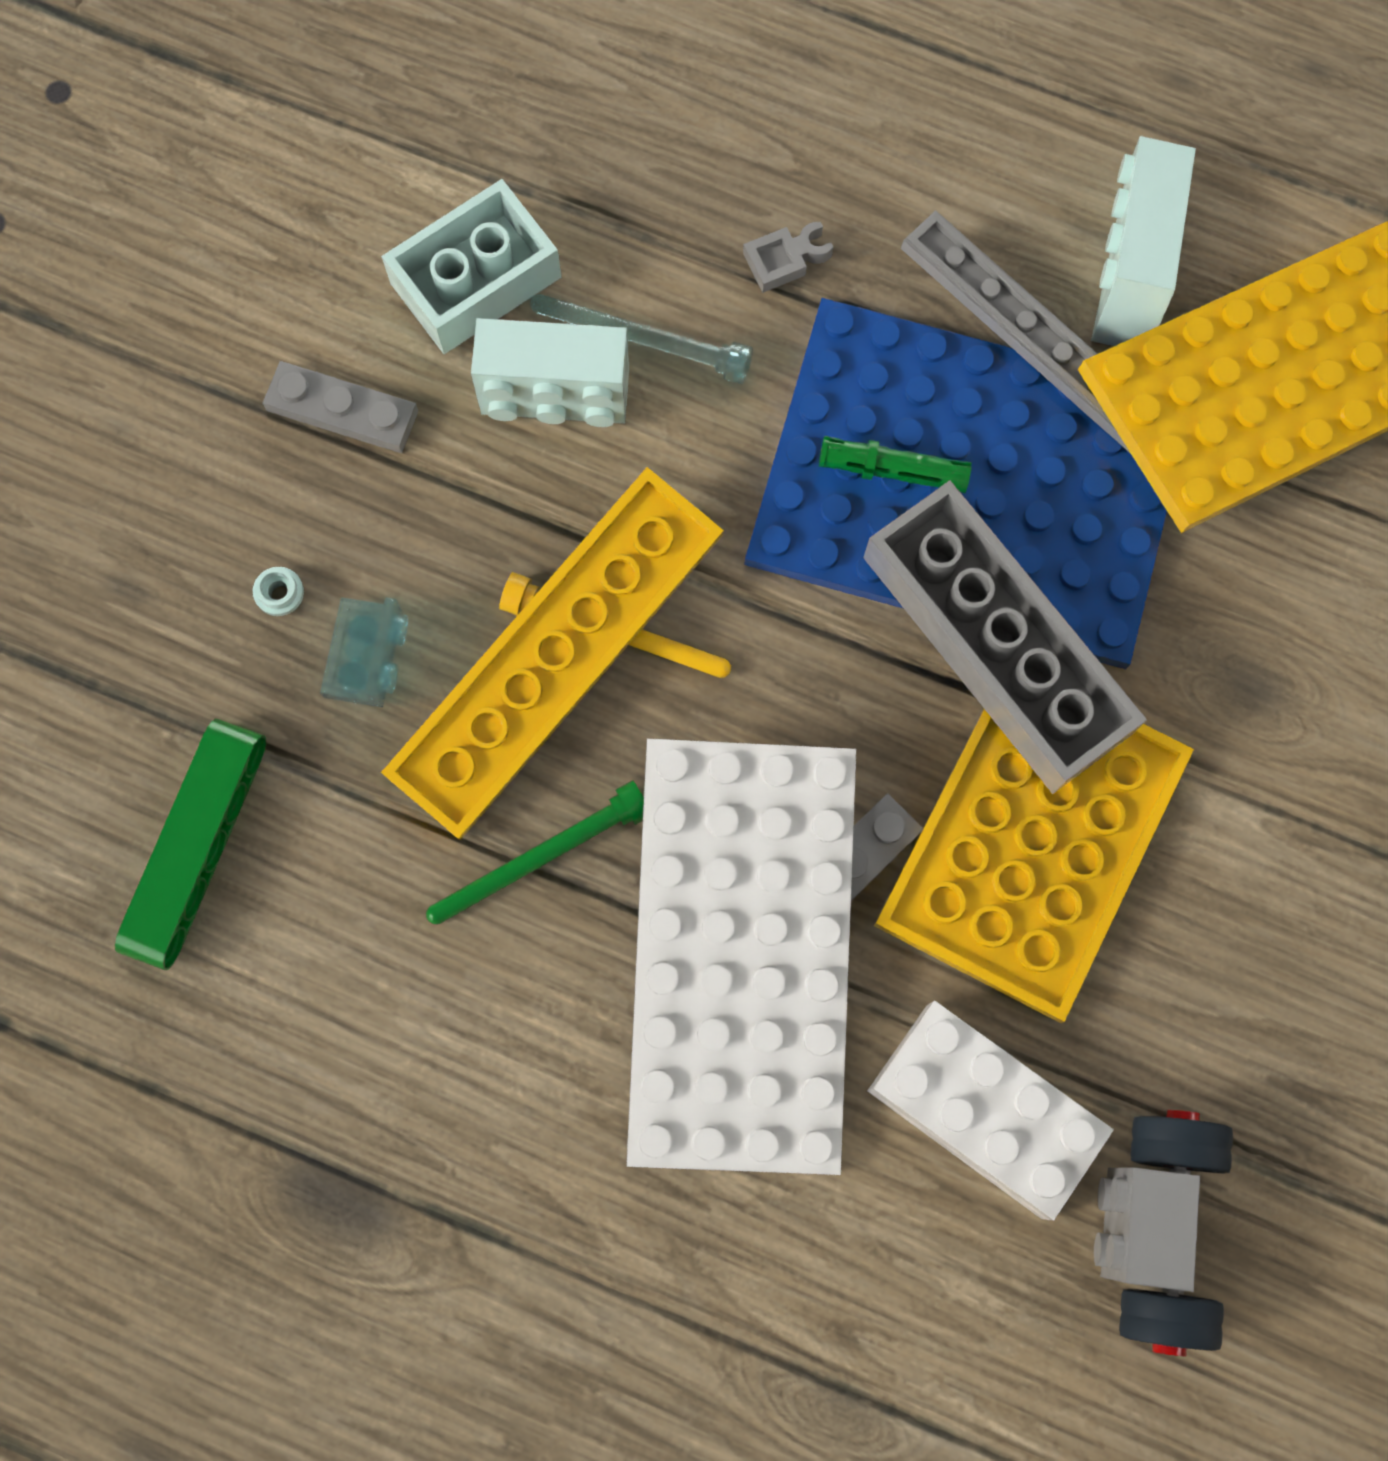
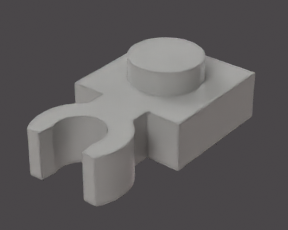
[743,222,833,293]

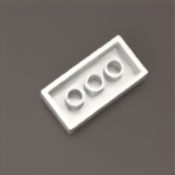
[867,1000,1114,1221]

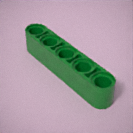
[115,718,266,970]

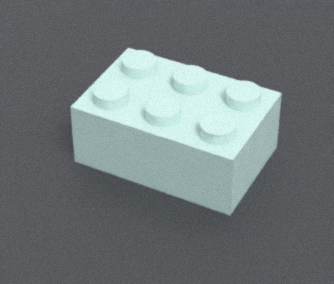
[381,179,561,354]
[471,318,629,427]

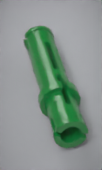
[818,435,972,493]

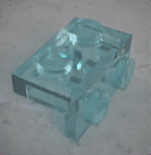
[320,597,408,707]

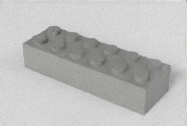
[863,481,1147,794]

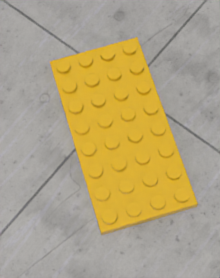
[1078,221,1388,533]

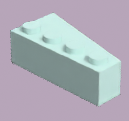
[1091,136,1196,346]

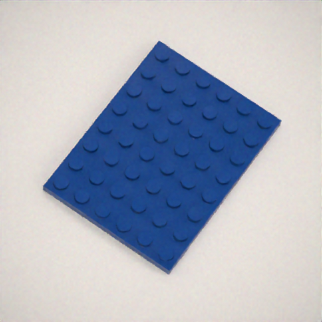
[744,298,1167,670]

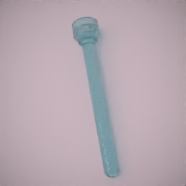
[530,294,753,385]

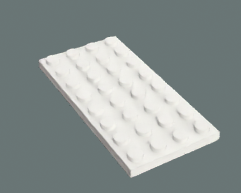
[627,739,856,1175]

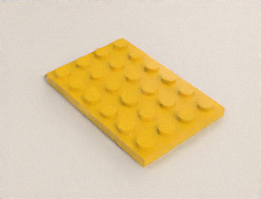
[874,709,1194,1023]

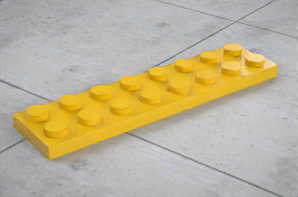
[381,467,724,840]

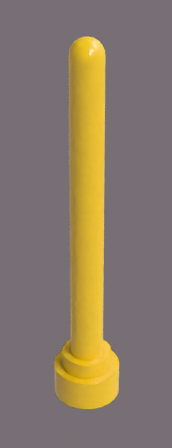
[499,572,731,678]

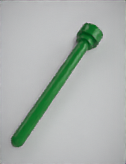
[426,780,644,925]

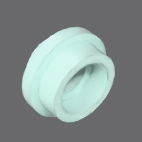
[253,567,304,616]

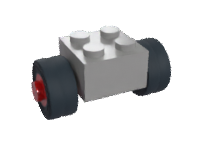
[1094,1110,1233,1357]

